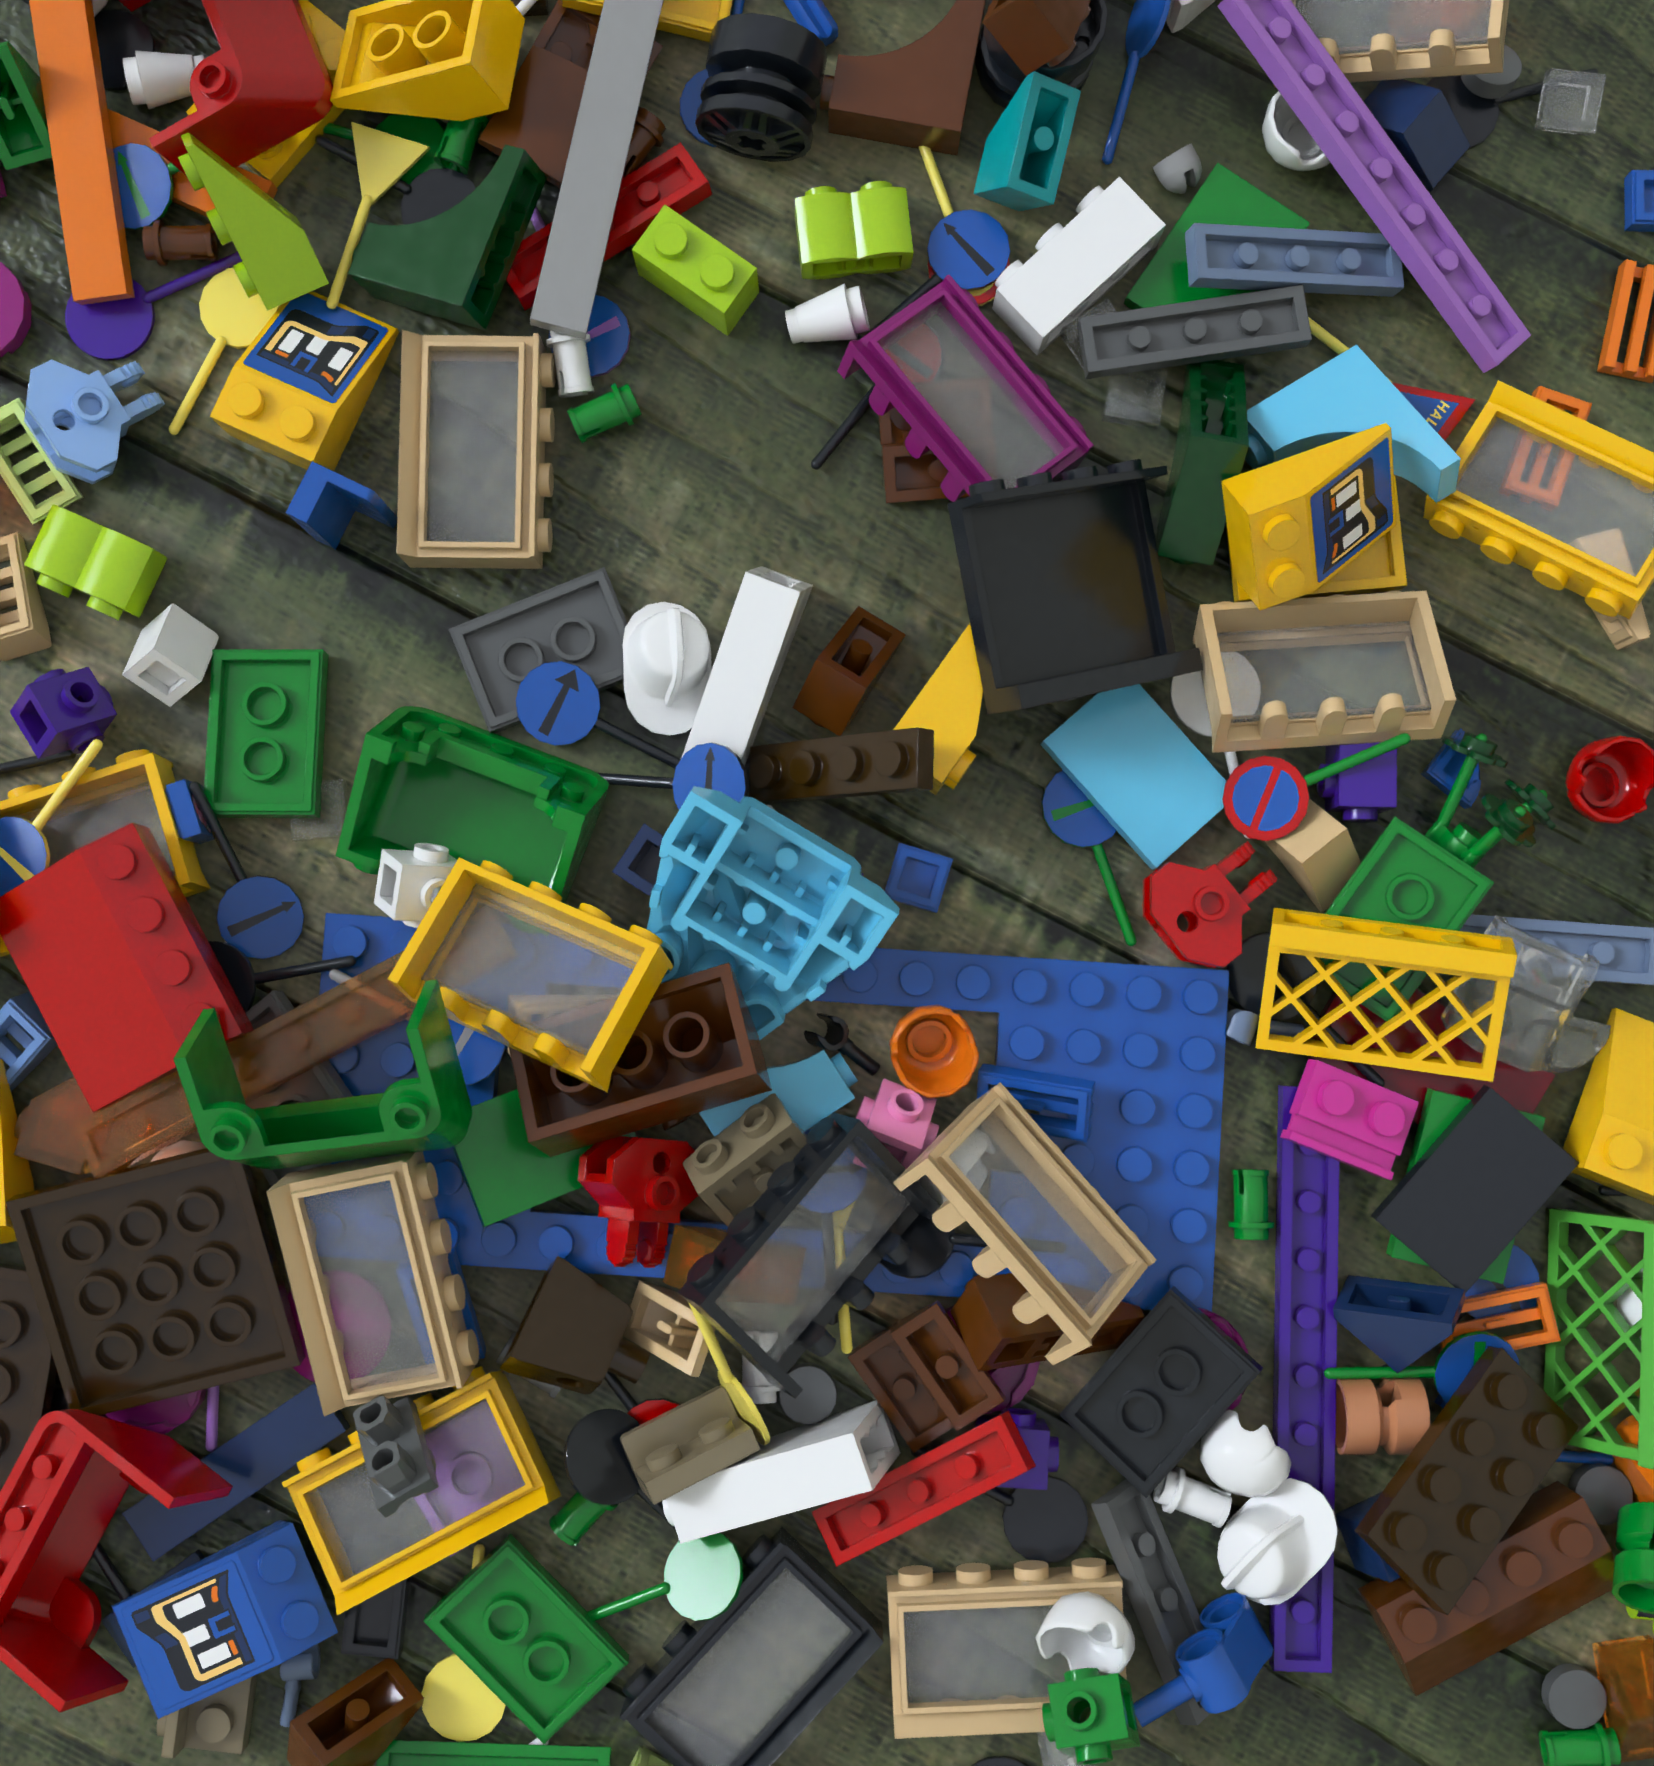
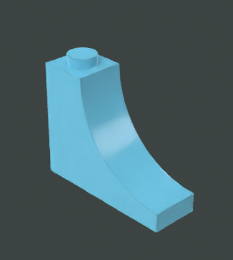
[1245,344,1461,503]
[699,1049,858,1137]

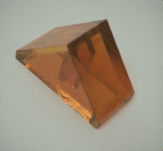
[1592,1635,1654,1763]

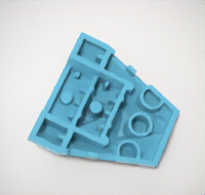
[647,786,900,1040]

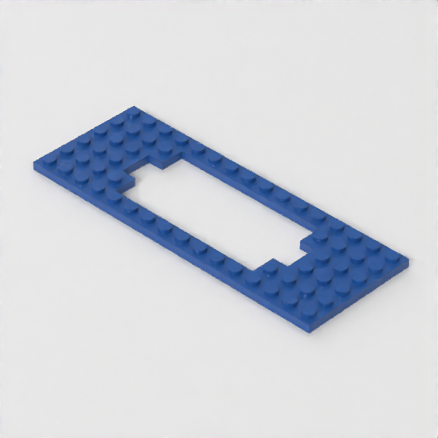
[303,913,1229,1312]

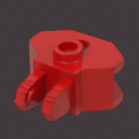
[1143,841,1278,968]
[577,1136,699,1268]

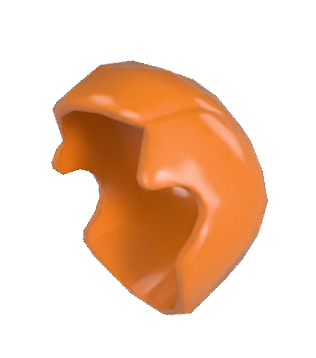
[889,1004,979,1098]

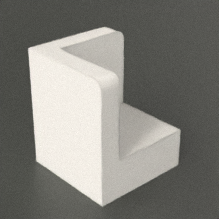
[122,603,219,707]

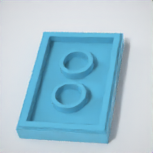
[1040,684,1226,870]

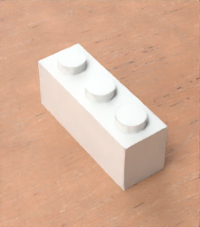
[992,176,1166,356]

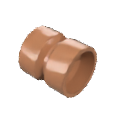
[1335,1378,1430,1455]

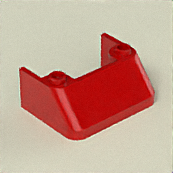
[119,0,333,175]
[0,1409,233,1712]

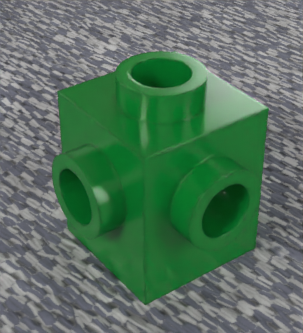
[1042,1668,1140,1765]

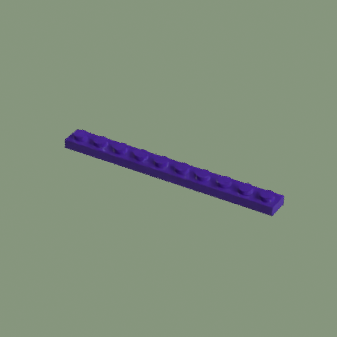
[1269,1085,1340,1673]

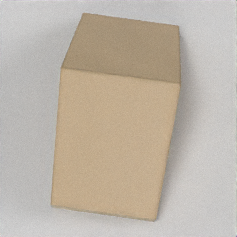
[1265,799,1361,912]
[623,1280,723,1377]

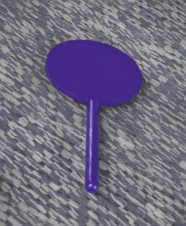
[65,252,242,361]

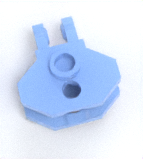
[24,359,165,484]

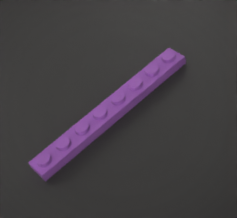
[1217,0,1531,373]

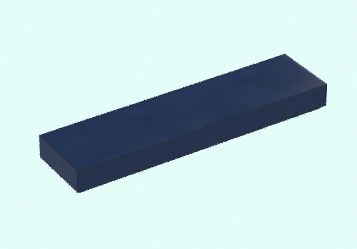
[122,1382,351,1562]

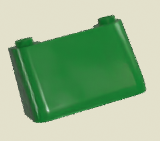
[335,706,609,937]

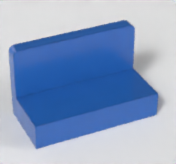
[286,461,397,550]

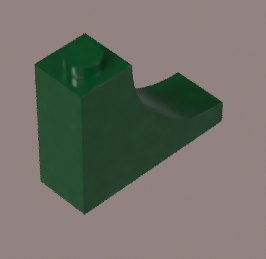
[348,144,547,331]
[1157,360,1249,566]

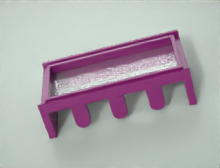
[837,275,1094,502]

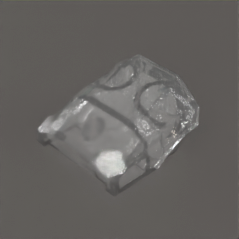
[1441,915,1600,1072]

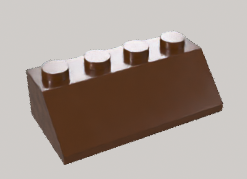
[509,963,772,1157]
[1358,1481,1614,1696]

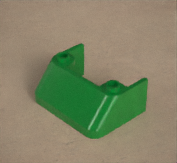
[173,980,472,1170]

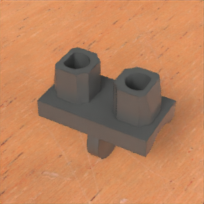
[353,1396,439,1518]

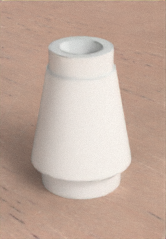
[122,50,204,109]
[785,283,870,344]

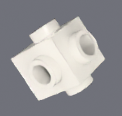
[374,843,457,928]

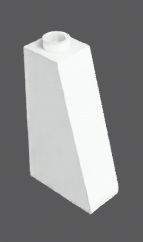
[682,566,813,767]
[662,1400,901,1543]

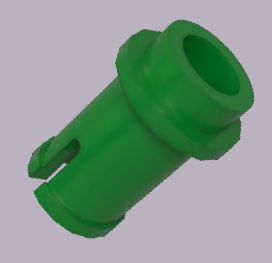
[433,115,489,175]
[567,383,642,443]
[1228,1169,1274,1240]
[549,1492,618,1546]
[1539,1722,1621,1766]

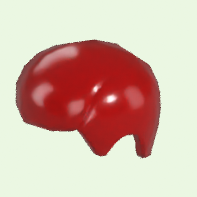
[1565,736,1654,824]

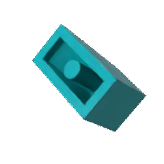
[973,71,1081,211]

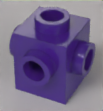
[10,667,117,760]

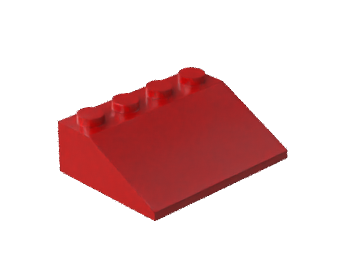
[0,822,255,1113]

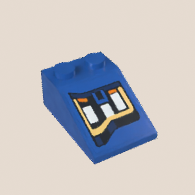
[111,1520,338,1719]

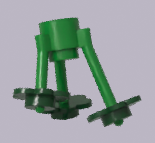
[1425,732,1556,868]

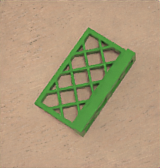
[1544,1208,1654,1469]

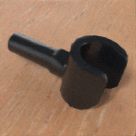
[804,1013,880,1076]

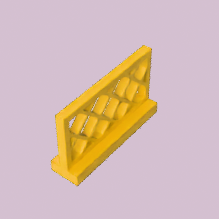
[1255,908,1517,1082]

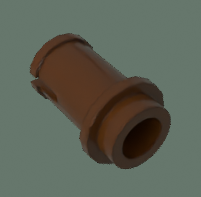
[623,107,666,178]
[142,220,219,266]

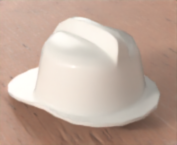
[622,602,712,736]
[1217,1478,1338,1605]

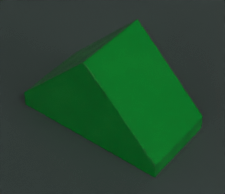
[0,41,52,170]

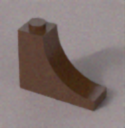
[820,0,986,156]

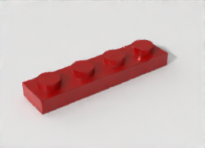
[506,142,713,311]
[812,1411,1036,1567]

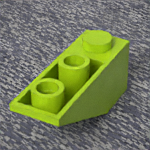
[178,132,329,311]

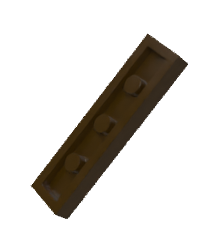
[749,727,934,804]

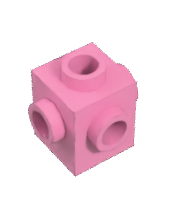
[851,1079,939,1169]

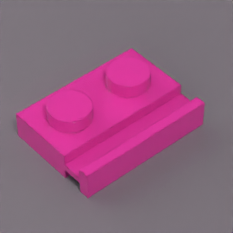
[1280,1059,1419,1180]

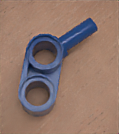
[1133,1592,1274,1728]

